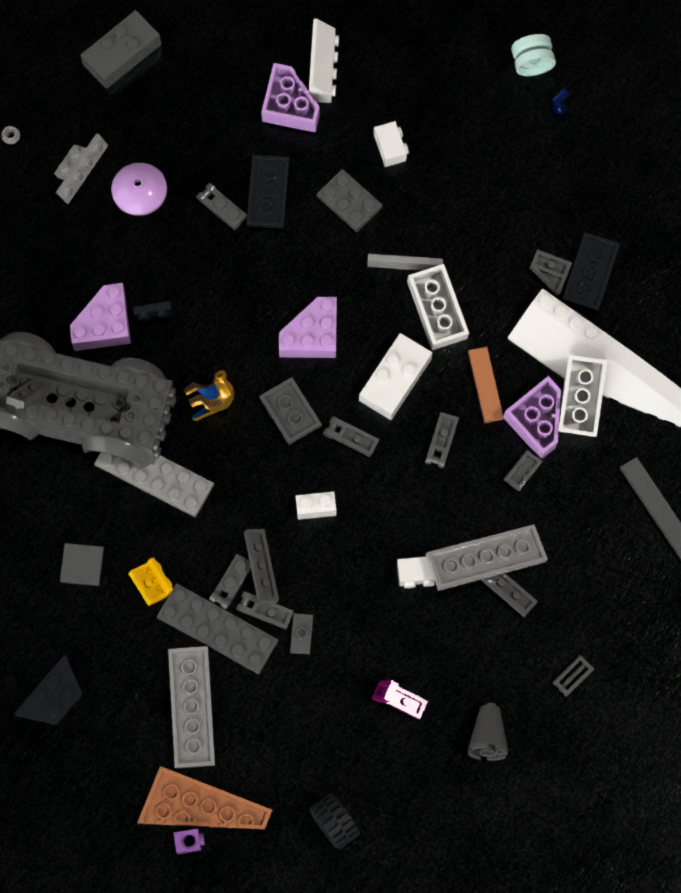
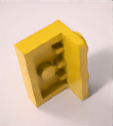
[129,557,173,606]

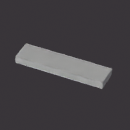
[368,254,443,271]

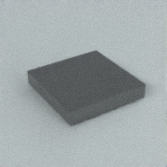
[60,543,104,586]

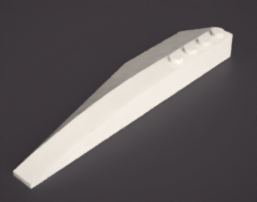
[508,289,681,427]

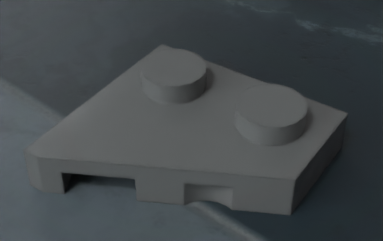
[530,250,572,297]

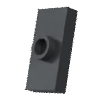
[504,450,543,492]
[290,613,313,655]

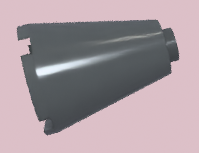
[468,703,508,761]

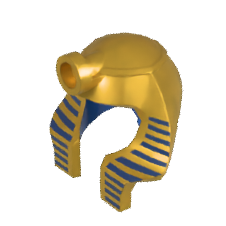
[184,370,234,421]

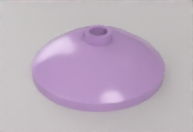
[111,163,167,216]

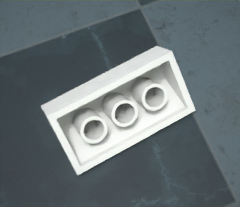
[309,19,339,103]

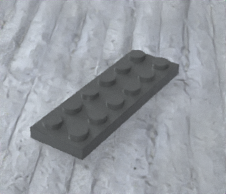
[157,583,278,675]

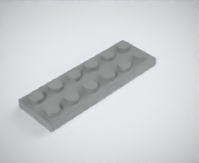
[94,452,214,518]
[426,525,548,591]
[168,646,215,769]

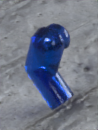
[552,88,569,114]

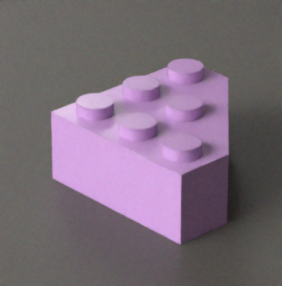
[261,63,320,132]
[70,283,131,351]
[279,297,337,358]
[504,376,561,460]

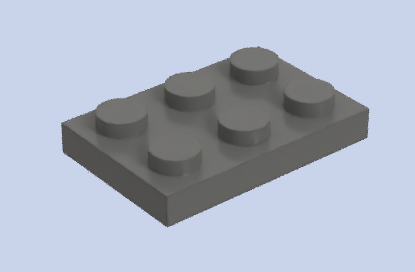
[317,169,382,232]
[259,377,322,445]

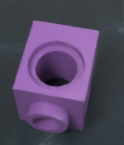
[174,829,205,854]

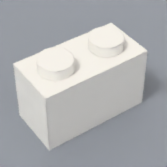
[374,121,409,167]
[296,492,336,520]
[397,557,435,588]

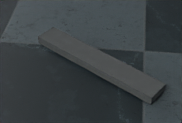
[620,457,681,559]

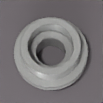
[1,126,20,144]

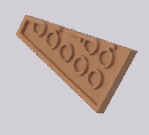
[137,766,272,829]

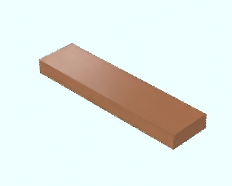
[468,347,504,423]

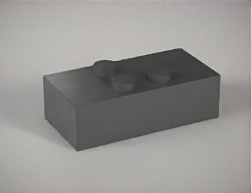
[80,10,161,89]

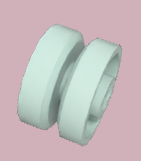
[511,34,556,76]

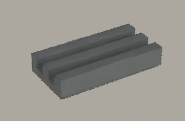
[553,655,594,697]

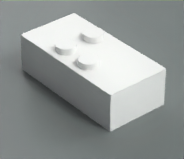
[407,264,469,350]
[359,333,432,420]
[558,355,608,437]

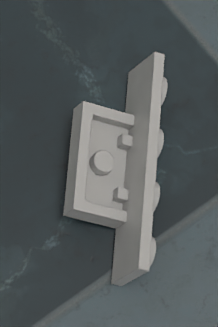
[54,134,108,204]

